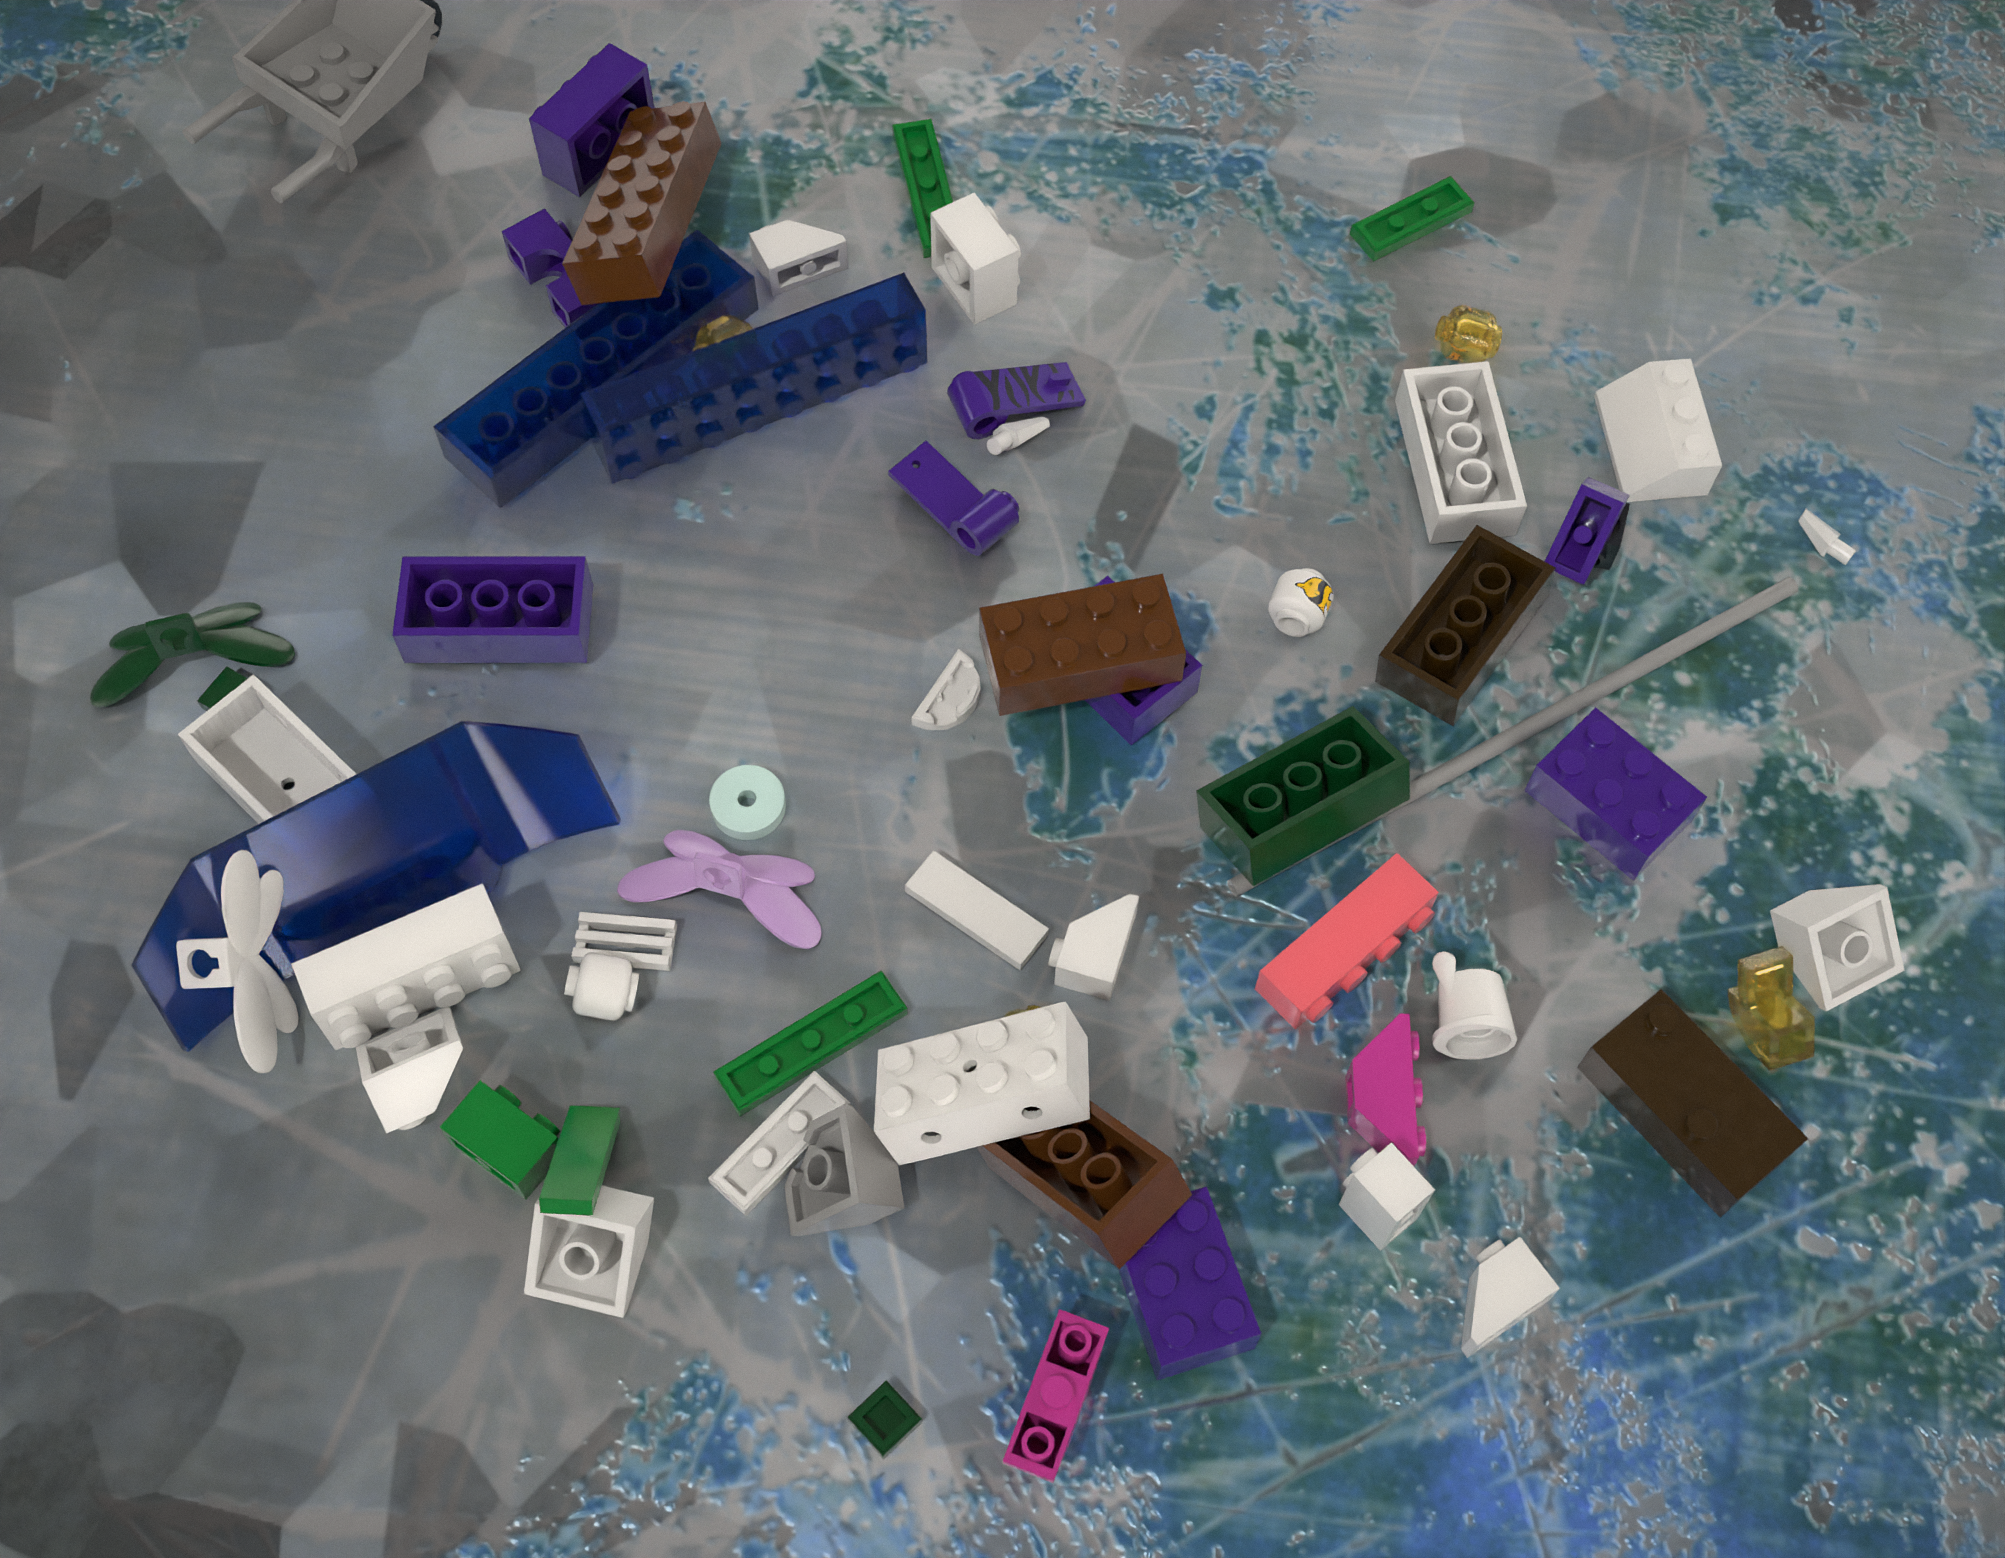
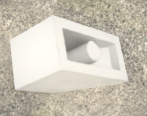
[749,220,848,296]
[1048,894,1139,1001]
[1461,1237,1560,1358]

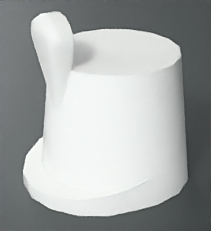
[1432,951,1518,1060]

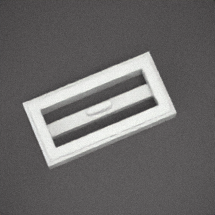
[572,912,677,971]

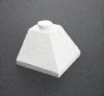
[1770,884,1905,1011]
[356,1007,463,1133]

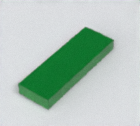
[1350,176,1475,262]
[539,1105,620,1216]

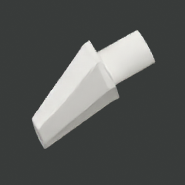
[987,417,1050,455]
[1798,509,1856,565]

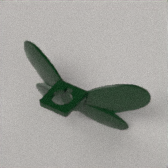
[90,602,295,707]

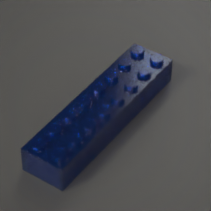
[433,230,759,508]
[580,272,927,484]

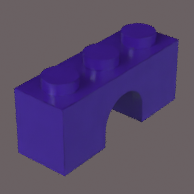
[501,208,617,339]

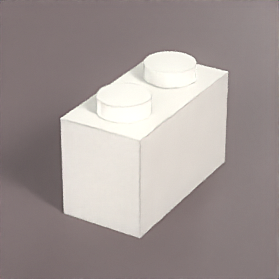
[1339,1143,1435,1251]

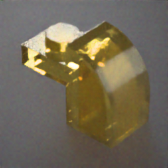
[1728,946,1815,1071]

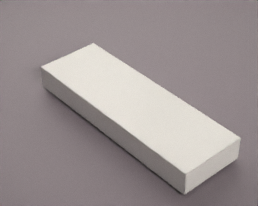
[905,850,1049,971]
[708,1071,851,1216]

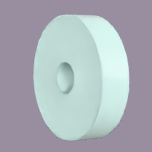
[709,765,786,840]

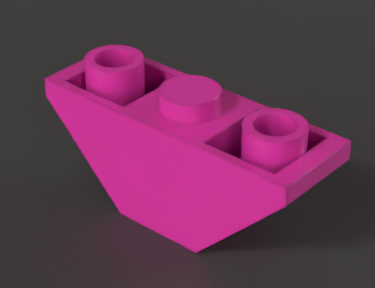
[1345,1013,1426,1166]
[1002,1309,1109,1483]

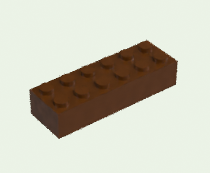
[562,101,722,305]

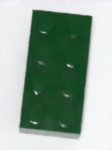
[1196,706,1410,886]

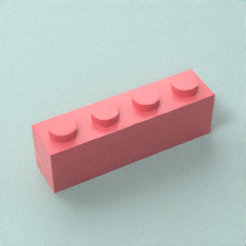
[1255,853,1439,1030]

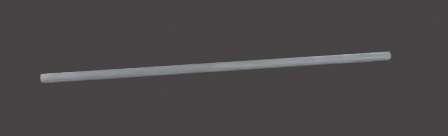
[1227,577,1798,897]

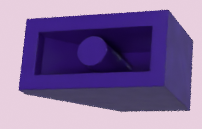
[1545,477,1630,585]

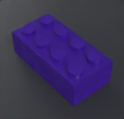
[392,556,593,663]

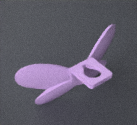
[617,830,822,949]

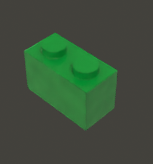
[439,1080,561,1200]

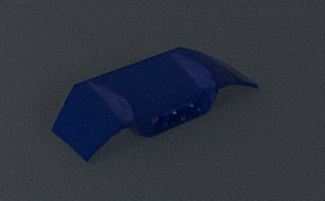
[131,721,621,1052]

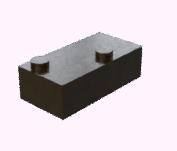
[1375,525,1556,726]
[1577,989,1809,1218]

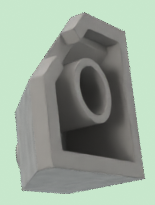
[784,1104,904,1236]

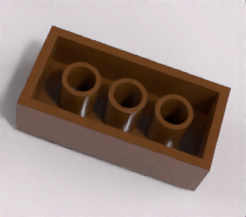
[979,573,1186,716]
[976,1100,1192,1270]

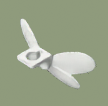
[176,850,299,1073]

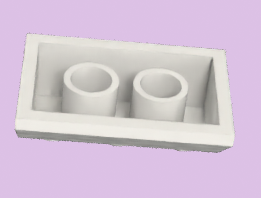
[1594,358,1722,502]

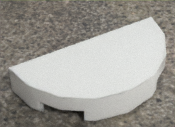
[912,649,981,730]

